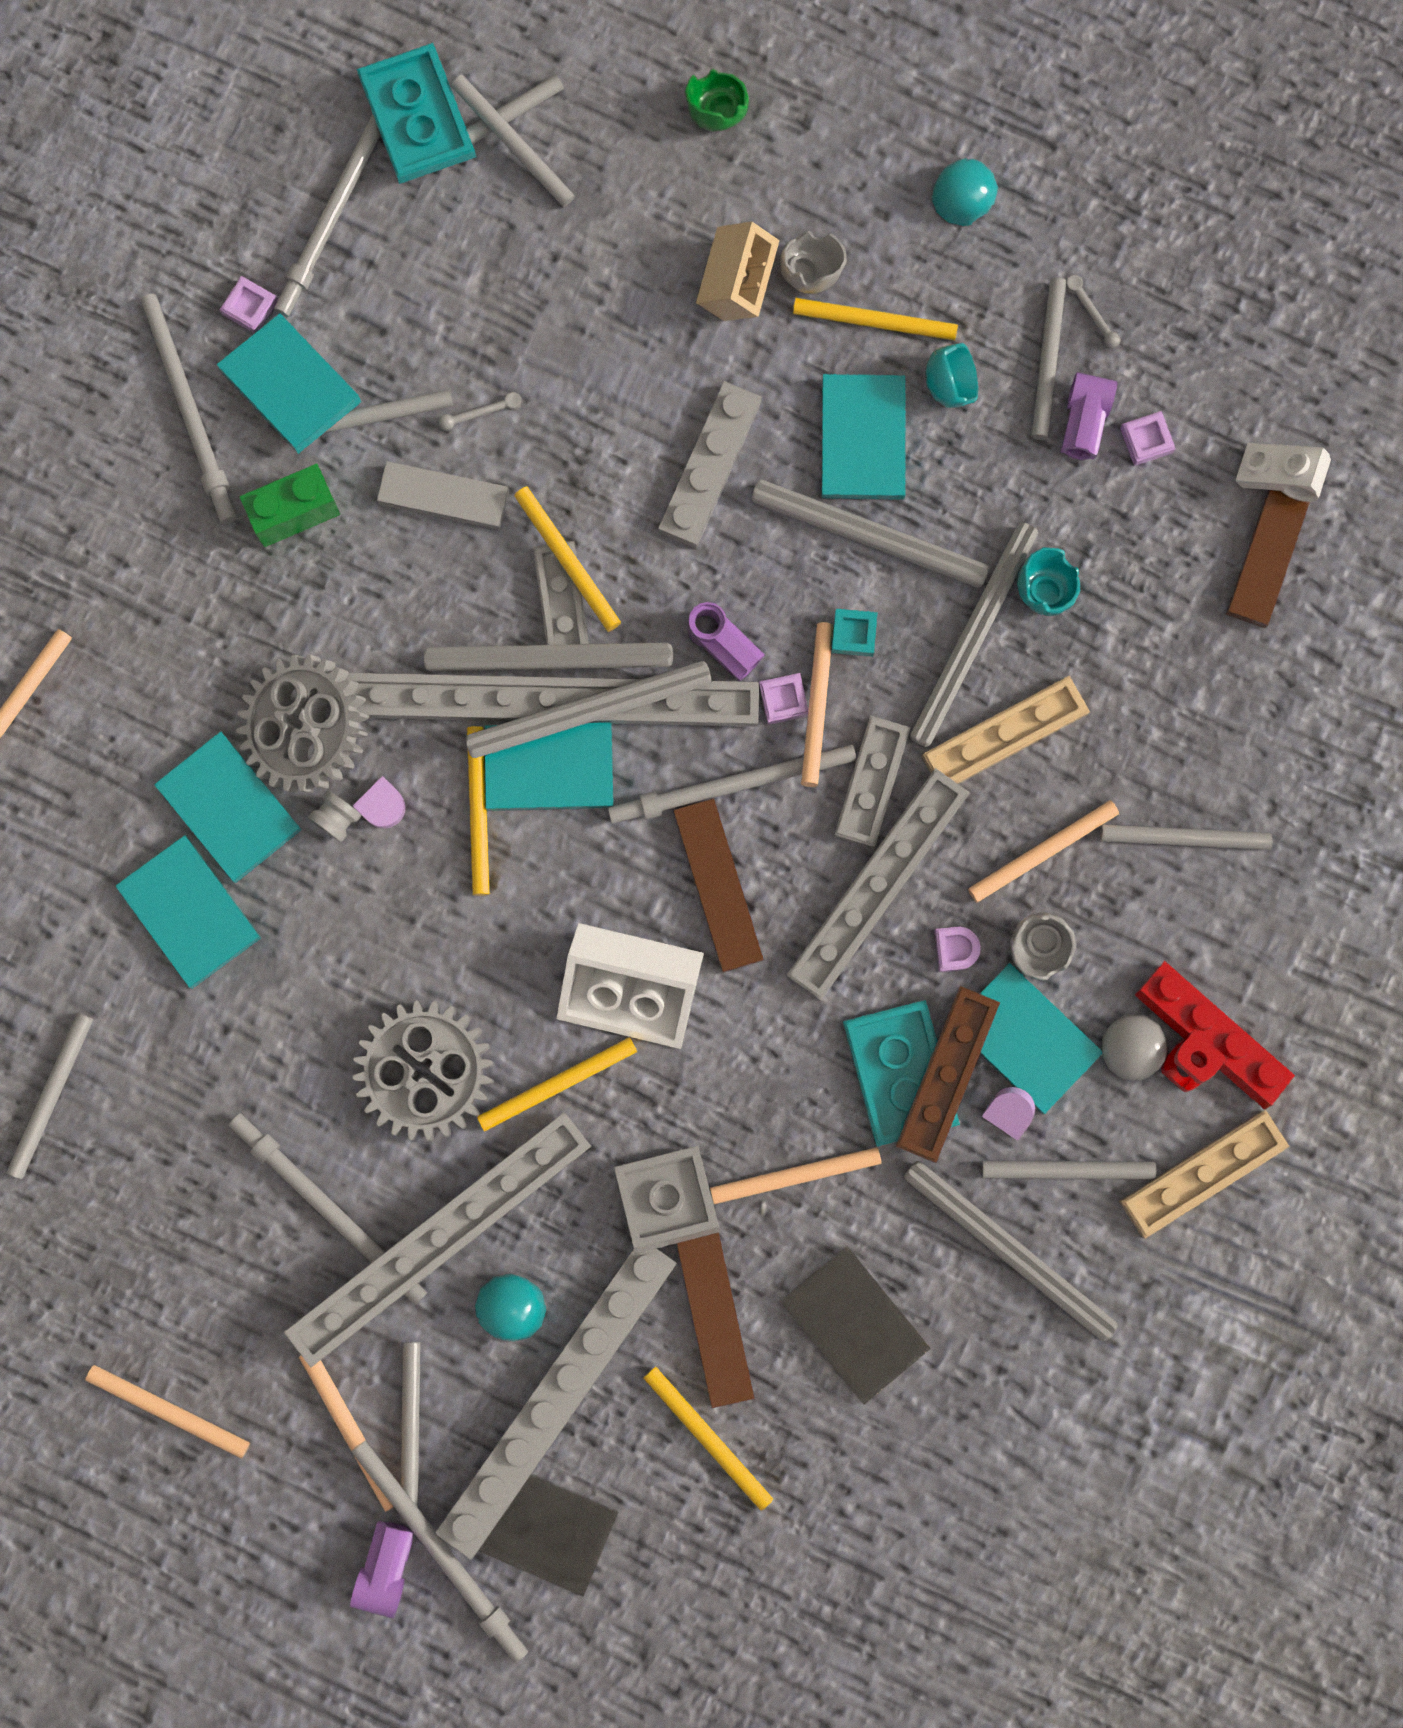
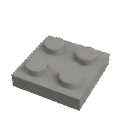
[614,1146,720,1254]

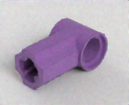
[1060,372,1117,460]
[687,602,765,682]
[350,1521,414,1619]

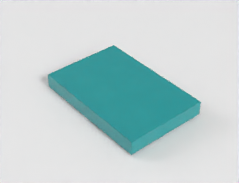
[356,43,476,184]
[217,313,361,454]
[821,374,906,500]
[485,722,614,811]
[154,731,302,883]
[116,835,261,989]
[980,963,1103,1115]
[842,1000,960,1147]

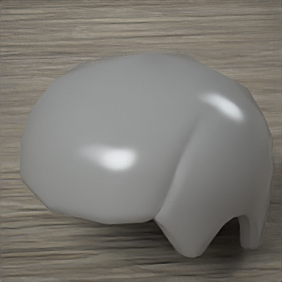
[779,231,847,294]
[1010,912,1076,980]
[1101,1014,1167,1081]

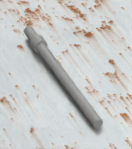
[274,114,380,318]
[141,294,237,524]
[608,745,857,824]
[228,1113,427,1305]
[351,1440,528,1663]

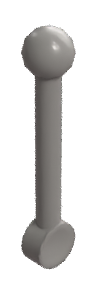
[1066,275,1120,348]
[438,392,522,430]

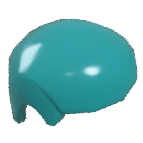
[931,158,998,226]
[925,343,979,408]
[1017,547,1081,616]
[475,1273,547,1342]

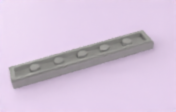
[786,768,970,1000]

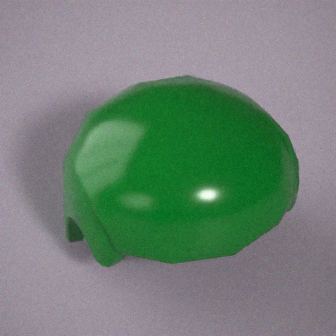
[684,69,749,132]

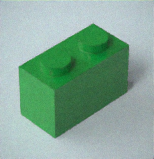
[239,463,341,548]

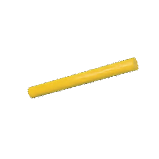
[793,298,958,341]
[514,487,621,632]
[467,726,490,896]
[477,1037,637,1132]
[643,1366,773,1511]

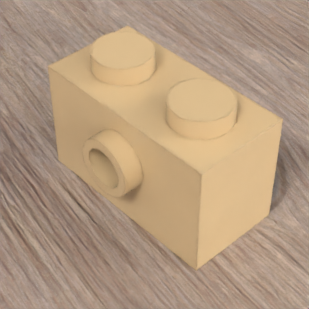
[696,222,779,321]

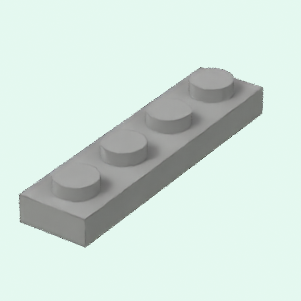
[658,381,762,549]

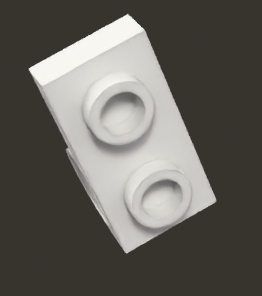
[1235,443,1331,502]

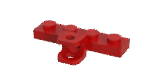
[1135,961,1295,1110]

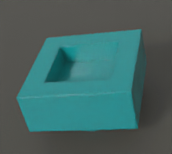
[831,608,878,657]

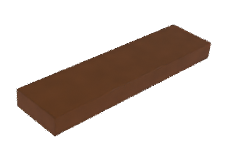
[1225,490,1310,628]
[673,798,764,973]
[895,986,1000,1163]
[677,1232,755,1408]

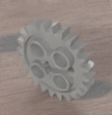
[236,654,369,793]
[353,1000,494,1141]

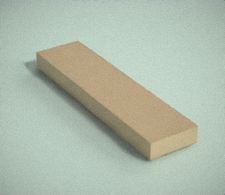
[921,676,1090,784]
[1119,1110,1290,1239]

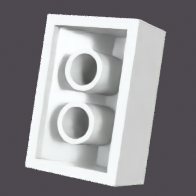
[556,923,704,1049]

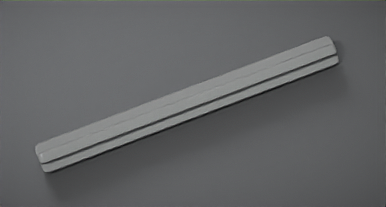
[752,480,989,588]
[910,522,1038,747]
[423,643,673,671]
[466,661,711,758]
[904,1161,1118,1341]

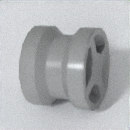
[307,790,362,842]

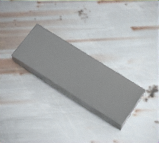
[377,461,509,530]
[533,541,589,671]
[834,715,911,849]

